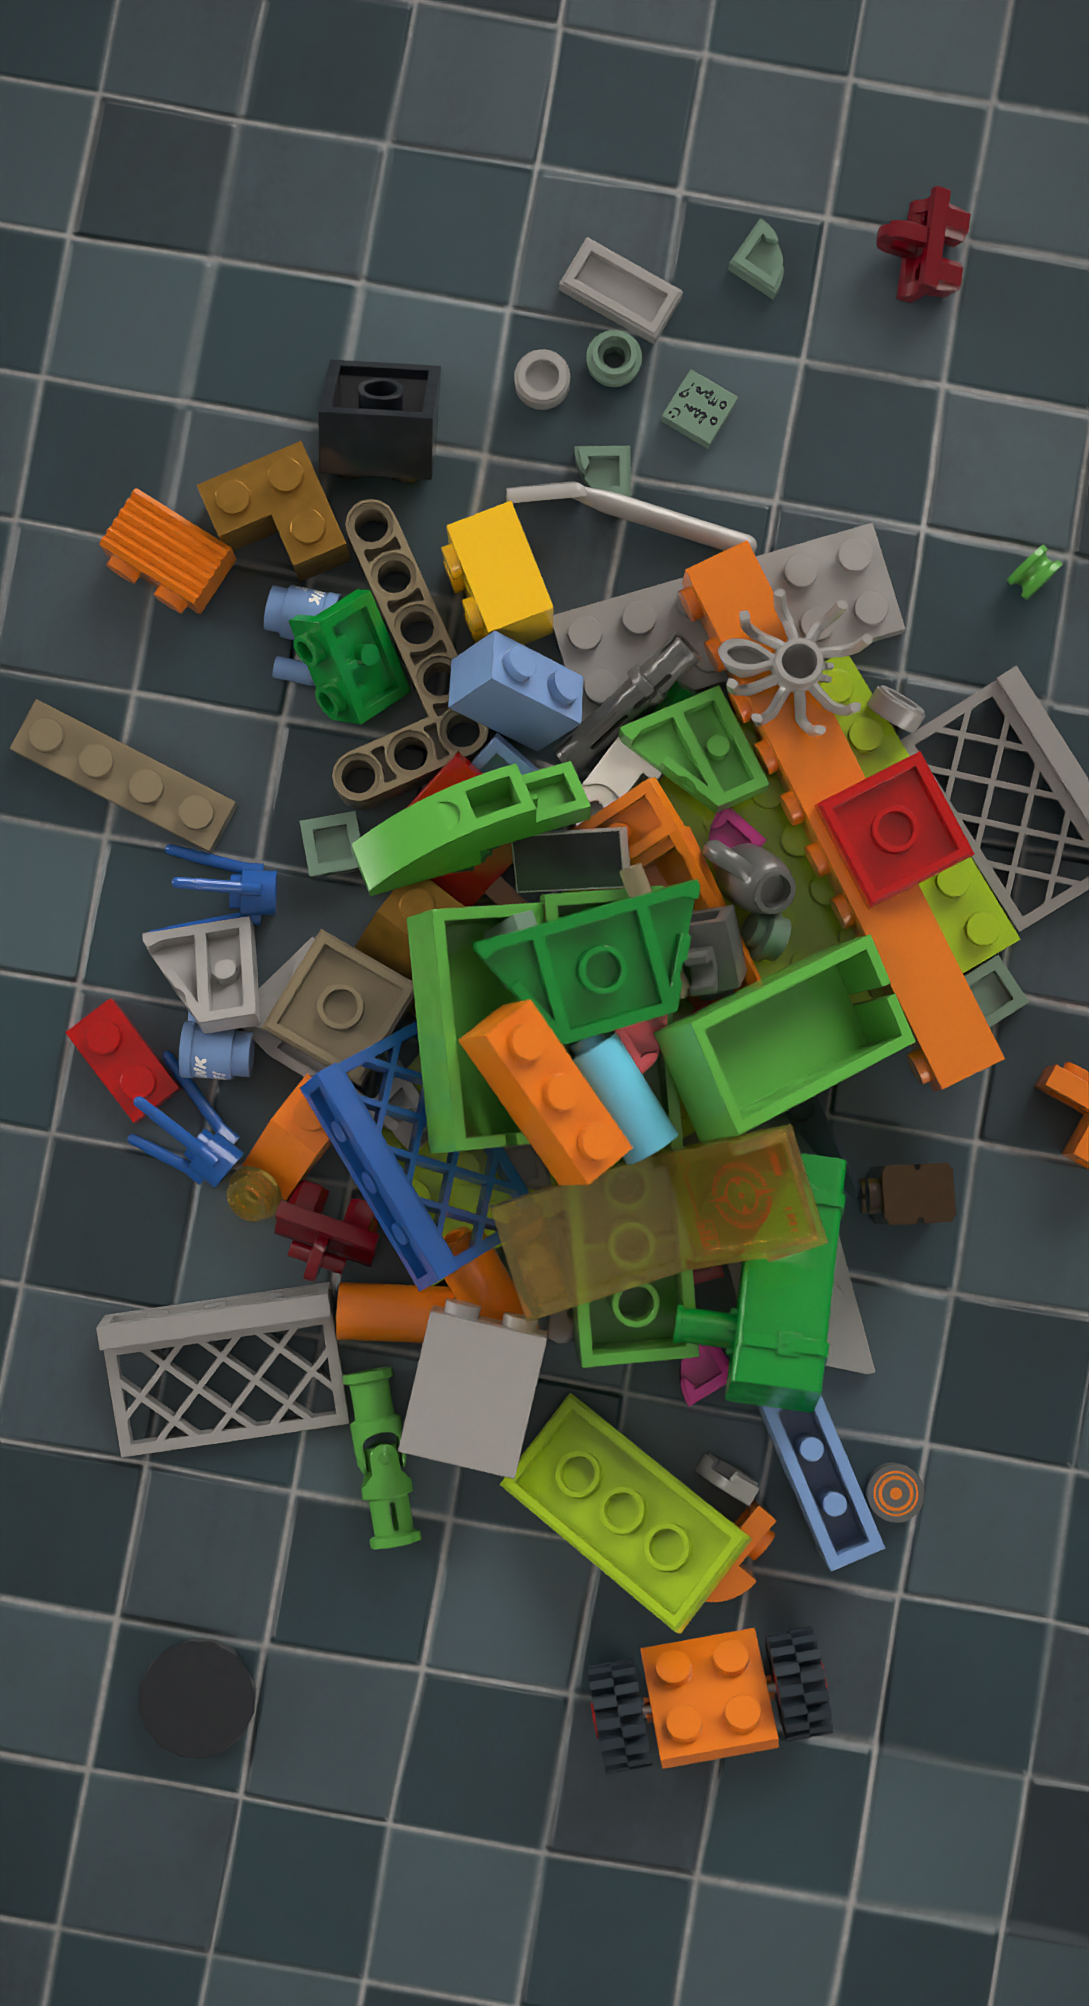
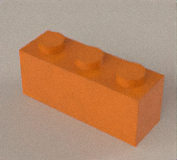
[458,999,633,1185]

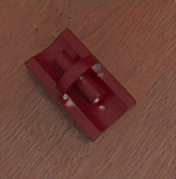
[274,1180,380,1283]

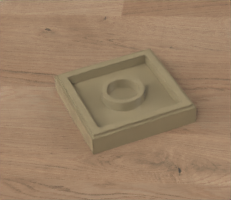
[261,929,415,1088]

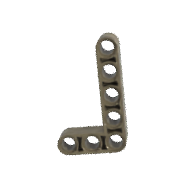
[332,499,490,810]

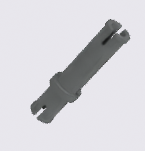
[554,632,702,775]

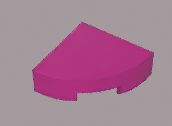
[708,808,767,870]
[679,1345,729,1406]

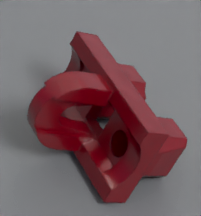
[876,185,971,303]

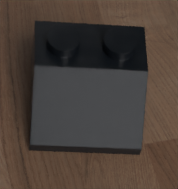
[318,359,441,483]

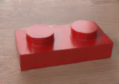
[65,998,182,1123]

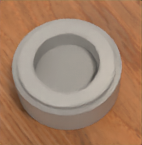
[514,349,570,410]
[867,685,926,733]

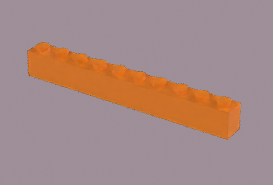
[678,540,1005,1092]

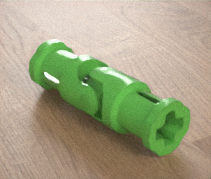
[342,1366,422,1549]

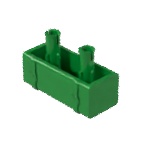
[673,1148,846,1412]

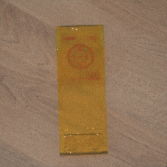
[490,1124,828,1322]

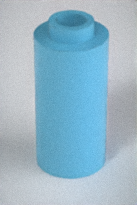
[569,1031,678,1165]

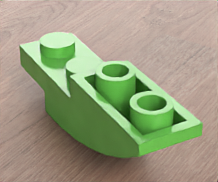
[352,761,591,896]

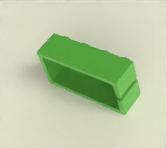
[407,902,545,1153]
[653,934,916,1142]

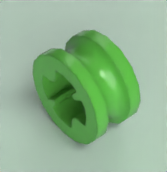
[1006,544,1063,600]

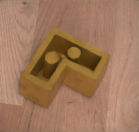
[196,441,351,582]

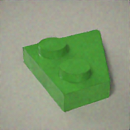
[618,685,770,814]

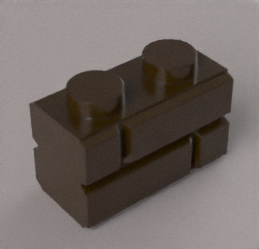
[858,1162,956,1225]

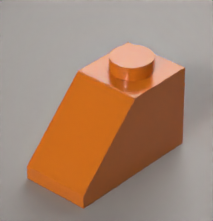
[242,1073,332,1201]

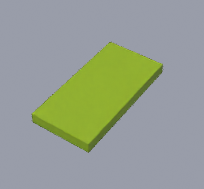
[500,1393,752,1634]

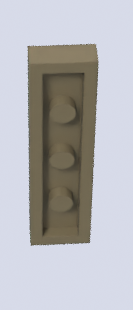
[9,699,238,854]

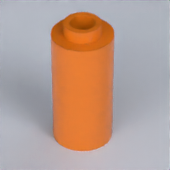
[443,1227,539,1329]
[336,1282,457,1343]

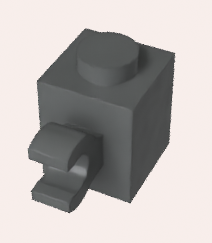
[682,905,747,1001]

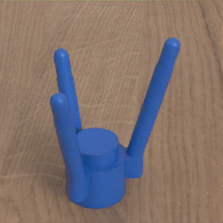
[149,844,277,932]
[127,1051,244,1188]

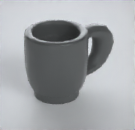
[703,840,796,915]

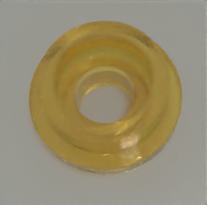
[226,1166,282,1222]

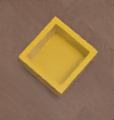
[441,501,554,645]

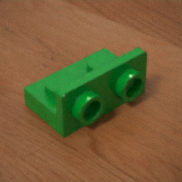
[289,589,411,724]

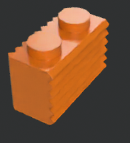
[99,488,237,615]

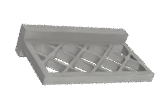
[901,665,1089,932]
[96,1282,350,1458]

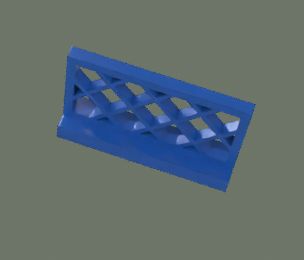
[300,1021,544,1291]

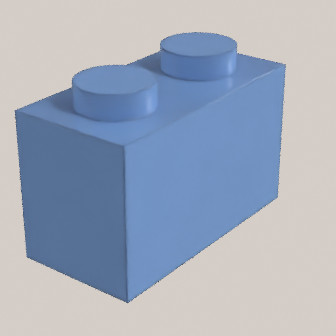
[448,630,583,752]

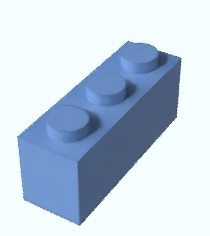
[757,1396,885,1571]

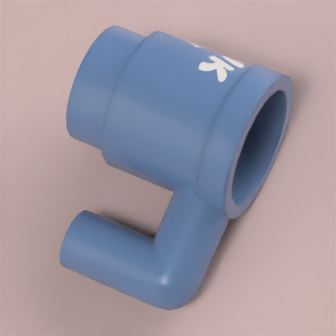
[264,585,342,686]
[179,1011,255,1080]

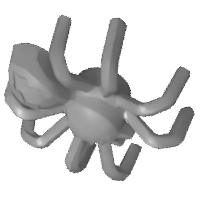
[718,588,873,737]

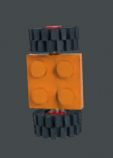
[587,1626,833,1775]

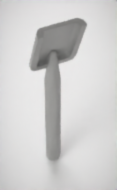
[505,481,757,553]

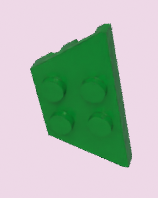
[472,879,700,1045]

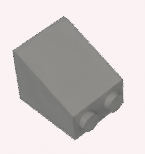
[398,1299,548,1479]

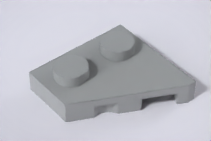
[143,916,261,1034]

